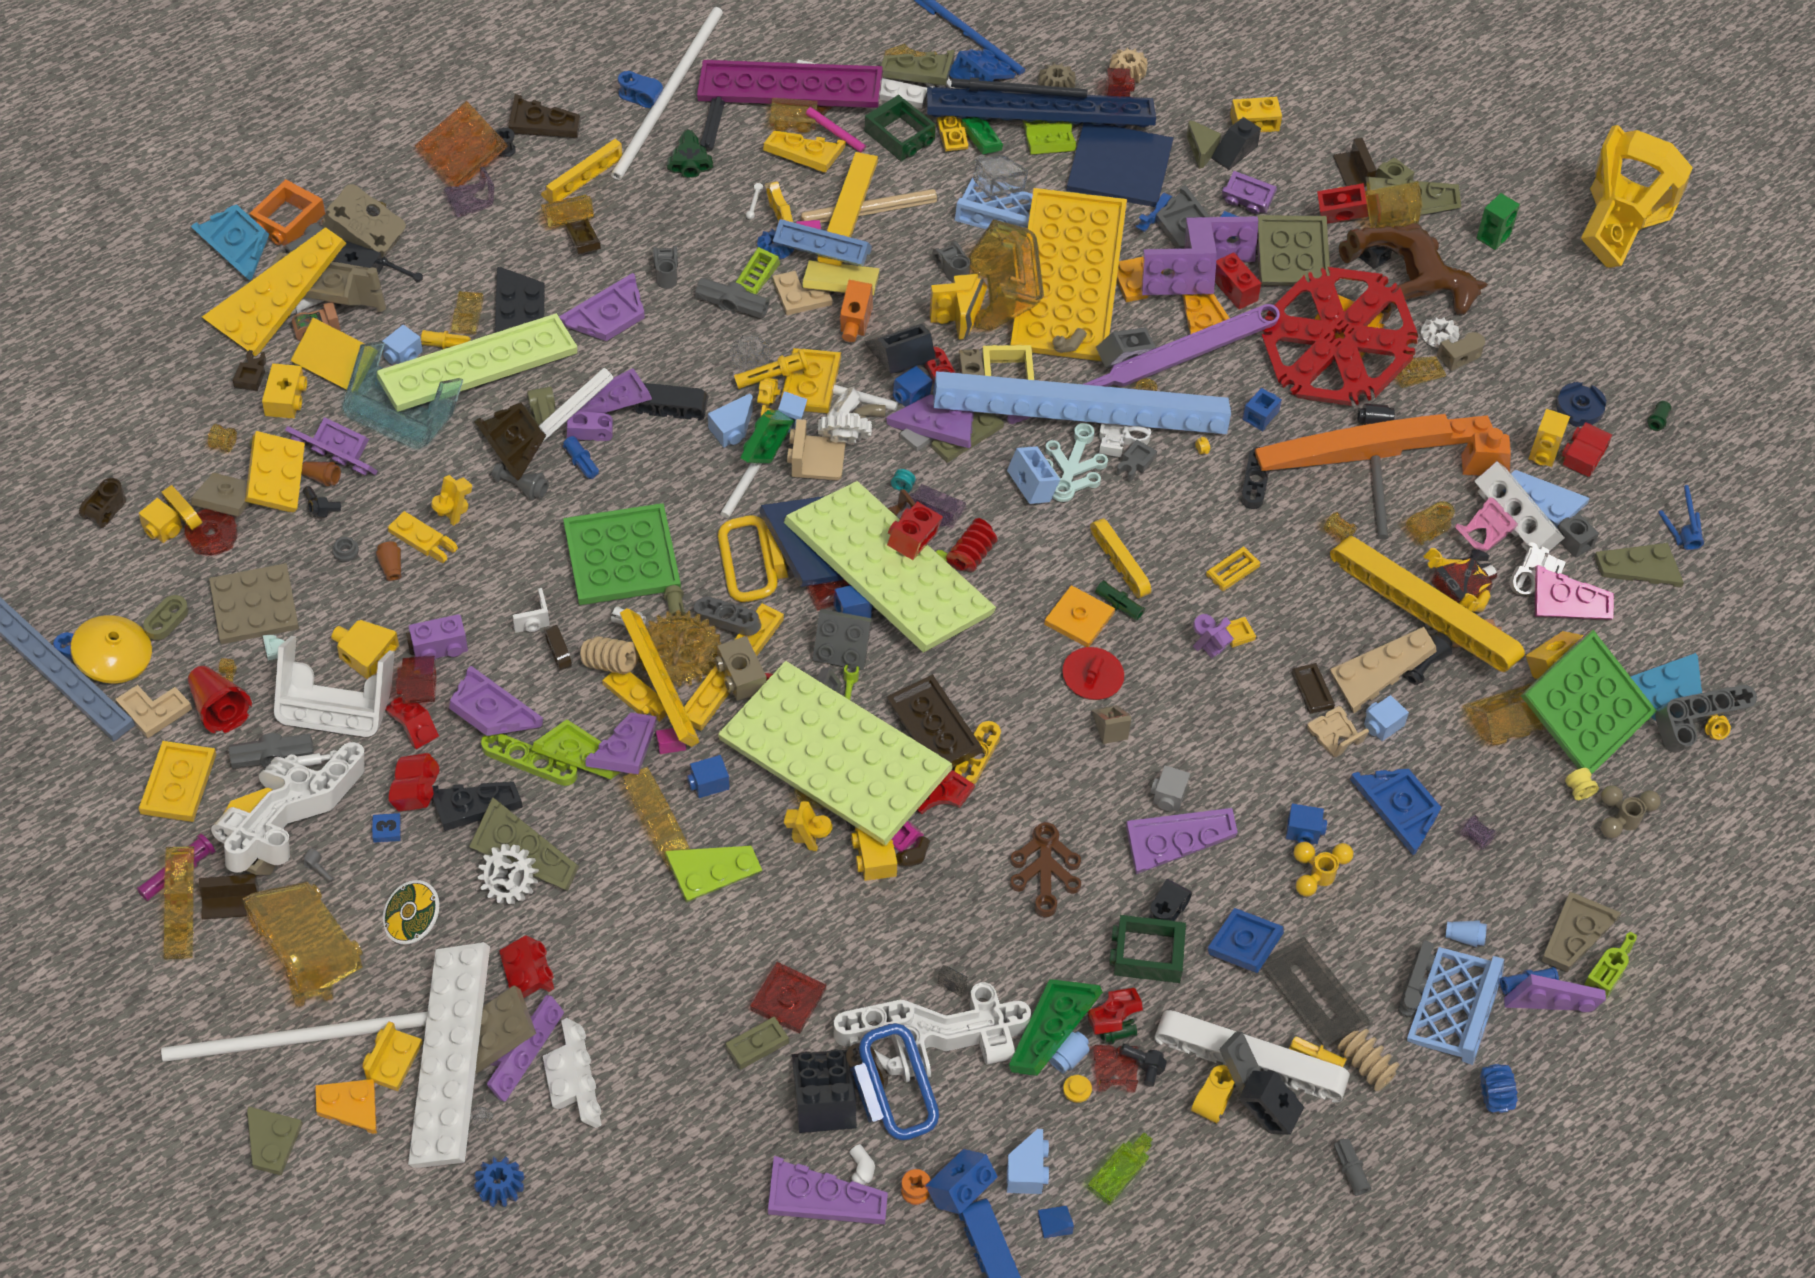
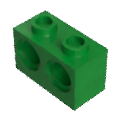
[1476,193,1520,250]

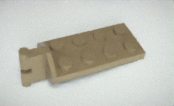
[267,252,386,312]

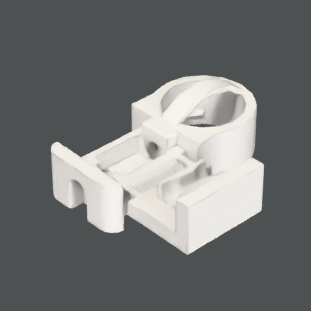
[1099,423,1151,457]
[1509,542,1565,595]

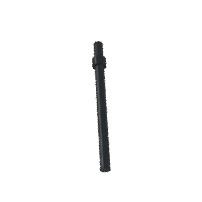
[951,77,1088,98]

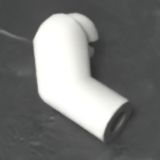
[849,1144,875,1185]

